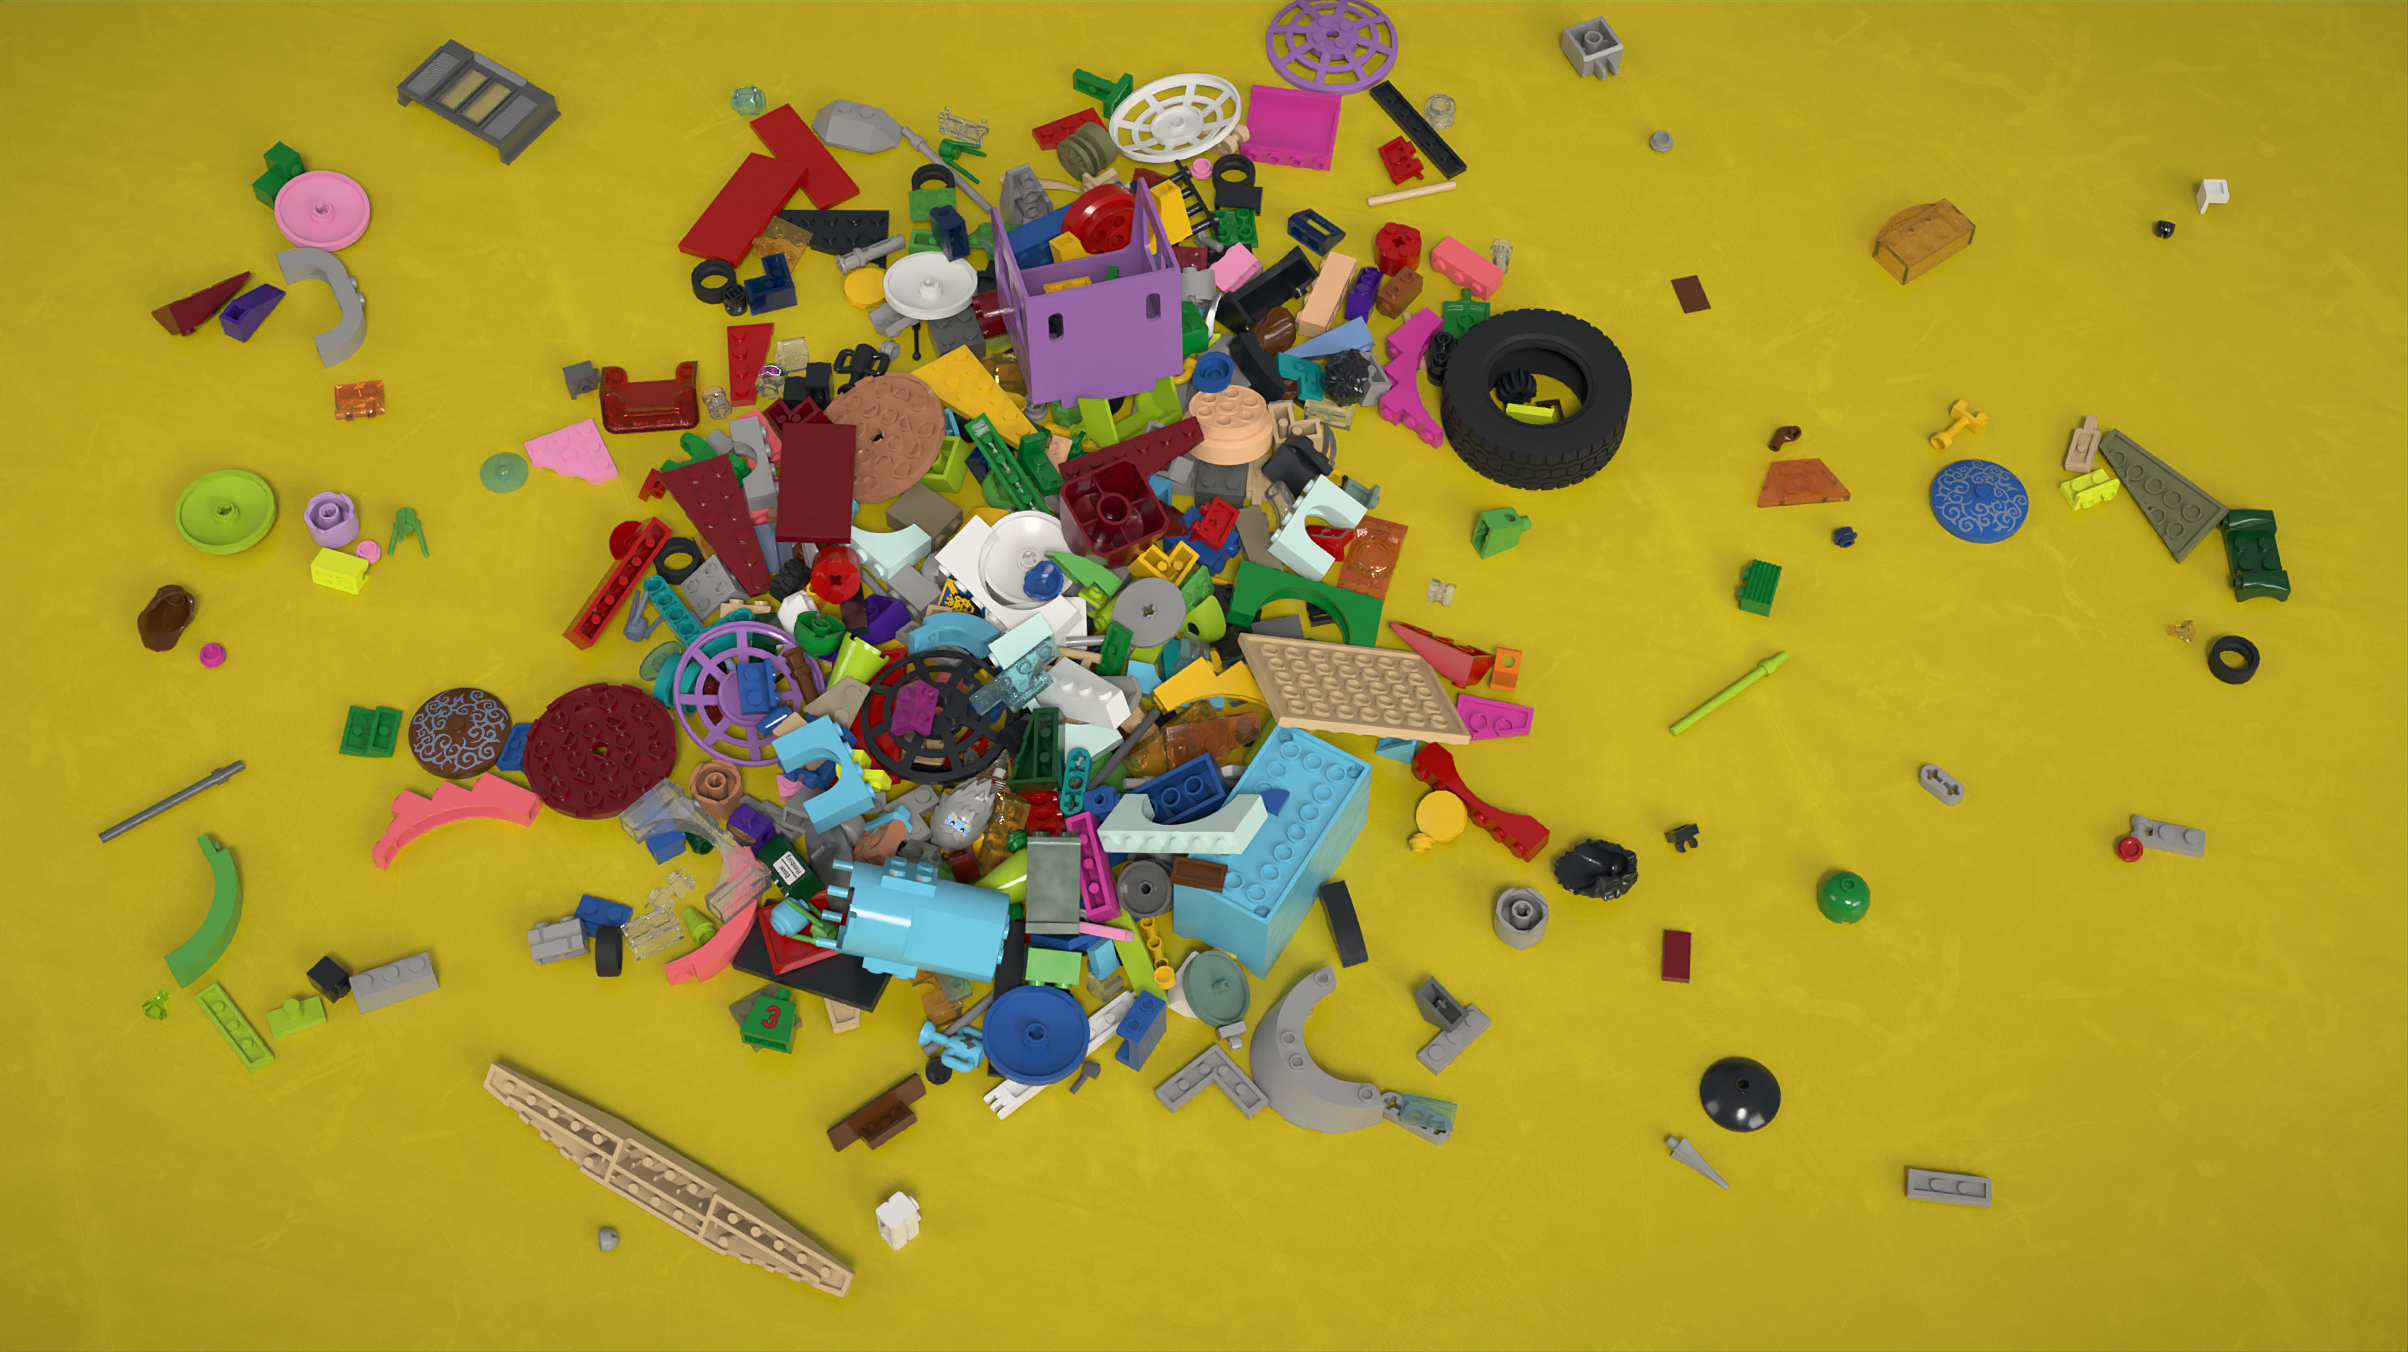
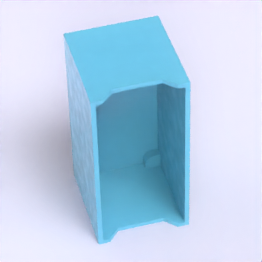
[1173,725,1372,980]

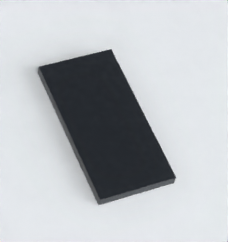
[731,899,893,1013]

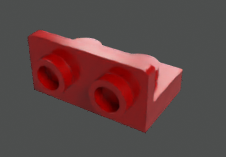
[1378,135,1424,186]
[1187,496,1240,552]
[1305,525,1354,562]

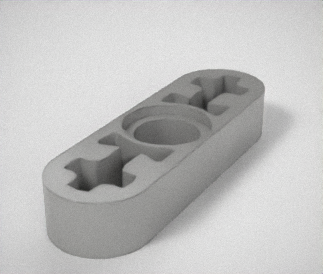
[1381,1092,1451,1145]

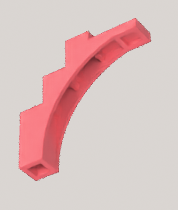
[372,772,542,871]

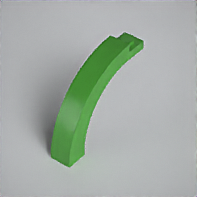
[164,834,243,989]

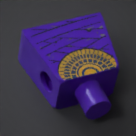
[726,804,777,861]

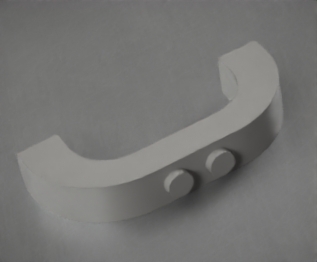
[276,247,367,368]

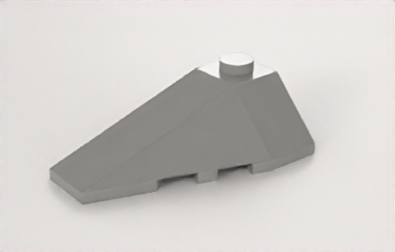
[1000,163,1053,224]

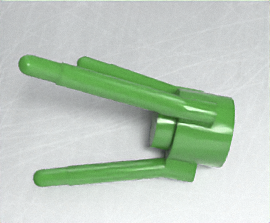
[388,508,429,557]
[785,899,838,948]

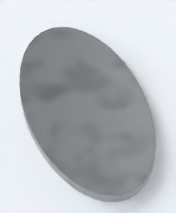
[805,818,855,891]

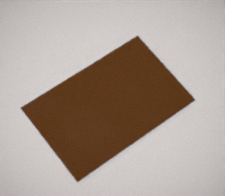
[1671,275,1711,314]

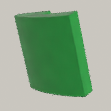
[339,706,402,758]

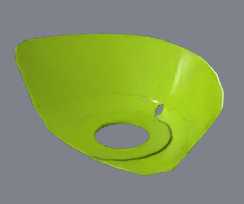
[1179,595,1226,644]

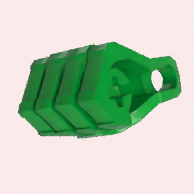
[660,432,751,489]

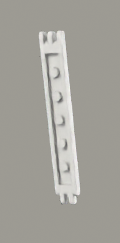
[983,990,1138,1120]

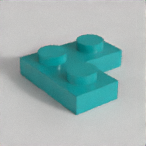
[1274,352,1323,405]

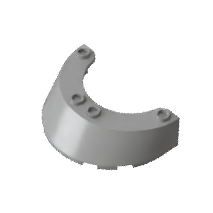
[1250,965,1384,1134]

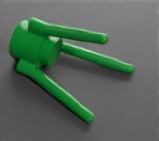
[938,138,987,184]

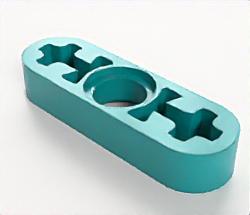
[1060,748,1092,819]

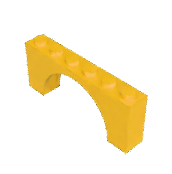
[1048,179,1192,263]

